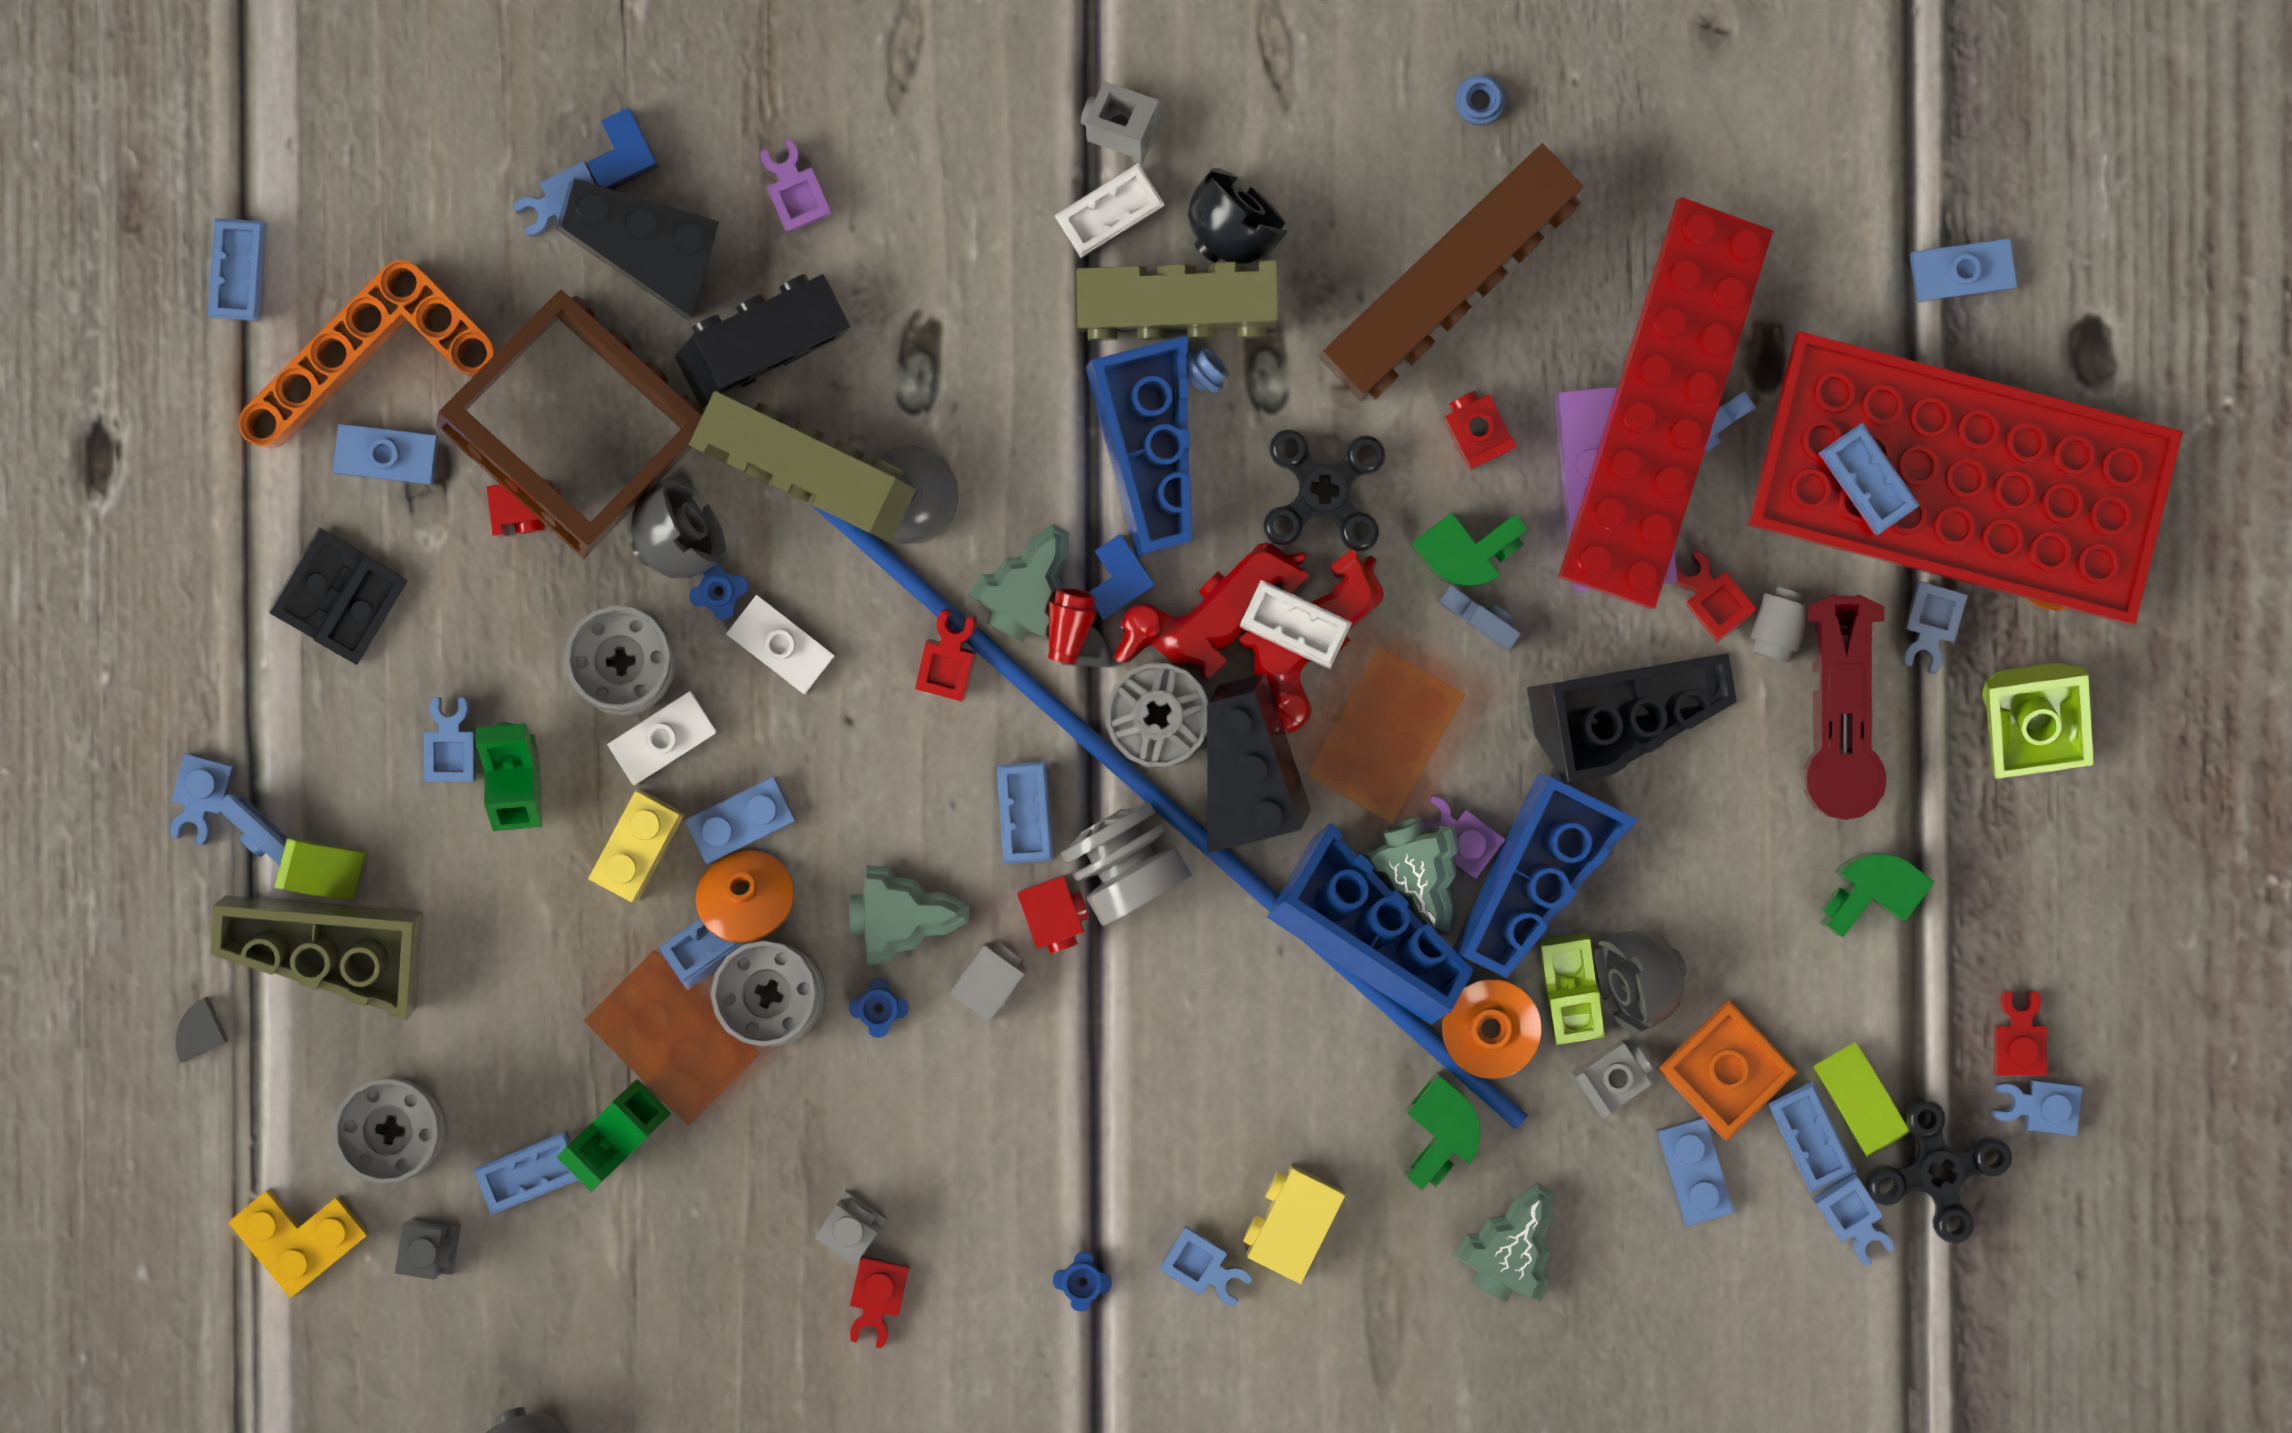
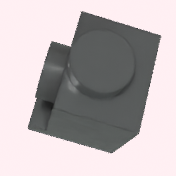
[395,1218,461,1280]

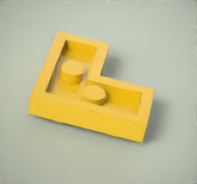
[228,1189,370,1299]

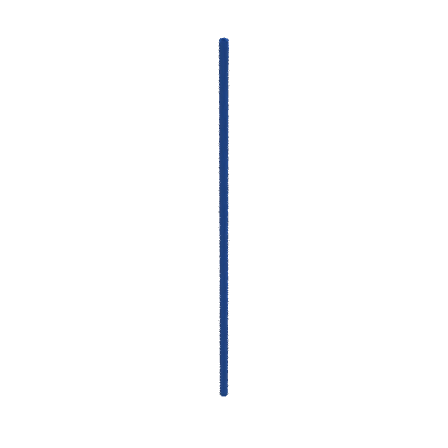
[811,505,1528,1129]

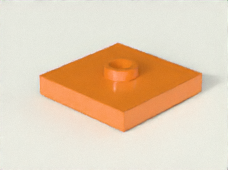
[1656,1000,1798,1141]

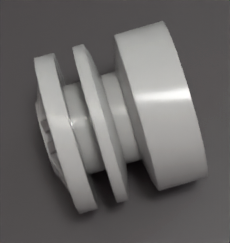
[564,605,676,716]
[1106,663,1208,767]
[1060,801,1192,927]
[711,941,826,1046]
[332,1078,446,1184]

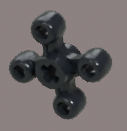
[1263,429,1386,552]
[1865,1098,2013,1244]

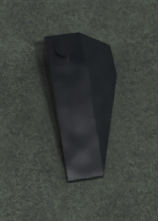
[1527,653,1737,783]

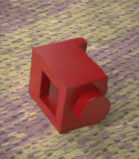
[1443,390,1517,471]
[486,479,563,537]

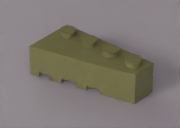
[1076,260,1278,341]
[688,391,917,543]
[210,895,423,1020]

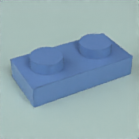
[685,777,797,865]
[1656,1117,1734,1227]

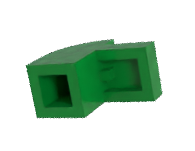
[1410,512,1527,587]
[476,722,542,831]
[1820,853,1935,937]
[1404,1072,1481,1190]
[557,1079,672,1192]

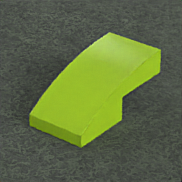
[275,839,366,900]
[1539,932,1605,1045]
[1813,1041,1910,1158]

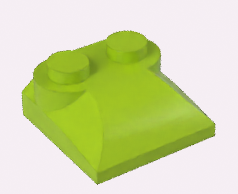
[1982,663,2094,779]

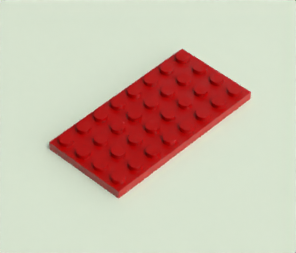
[1747,331,2183,625]

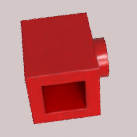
[1017,875,1090,954]

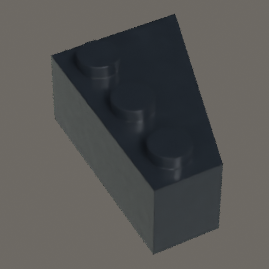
[556,179,719,319]
[675,274,850,408]
[1207,673,1311,853]

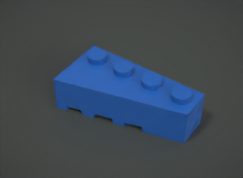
[1085,335,1192,558]
[1453,773,1638,978]
[1267,822,1474,1025]

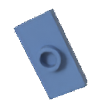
[207,218,267,322]
[1910,238,2017,303]
[1819,423,1920,535]
[333,424,439,485]
[996,761,1054,864]
[216,793,290,866]
[658,891,760,990]
[1767,1081,1856,1193]
[473,1131,579,1215]

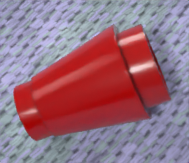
[1048,588,1098,664]

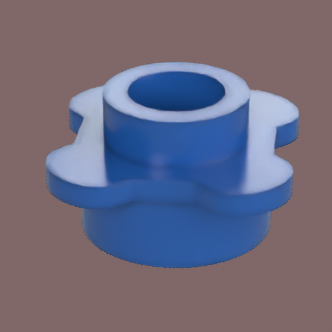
[689,563,748,620]
[849,978,909,1038]
[1053,1252,1112,1311]

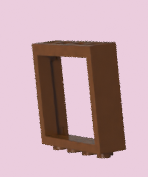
[436,289,704,559]

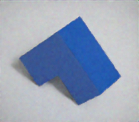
[587,107,659,190]
[1088,534,1155,620]

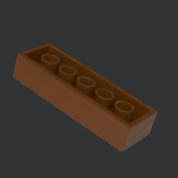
[1320,143,1584,401]

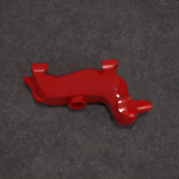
[1112,542,1309,683]
[1239,549,1384,733]

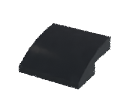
[268,527,408,665]

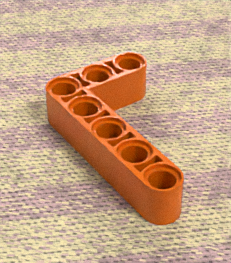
[238,260,500,449]

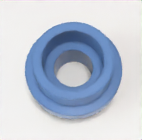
[1455,75,1505,125]
[1187,346,1229,393]

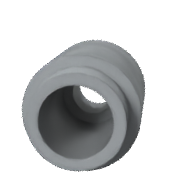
[1750,587,1808,663]

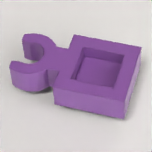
[761,139,833,234]
[1416,796,1506,879]

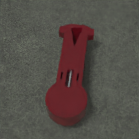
[1803,594,1887,820]

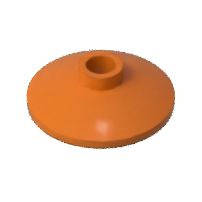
[696,850,794,943]
[1442,979,1542,1079]

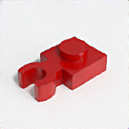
[1675,550,1757,643]
[915,608,977,702]
[1994,990,2047,1076]
[850,1255,910,1348]

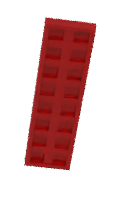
[1558,197,1774,609]

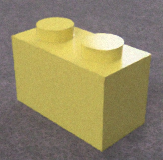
[588,790,685,902]
[1243,1164,1346,1284]

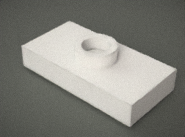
[1055,163,1165,259]
[1240,580,1352,669]
[726,595,835,695]
[607,691,718,786]

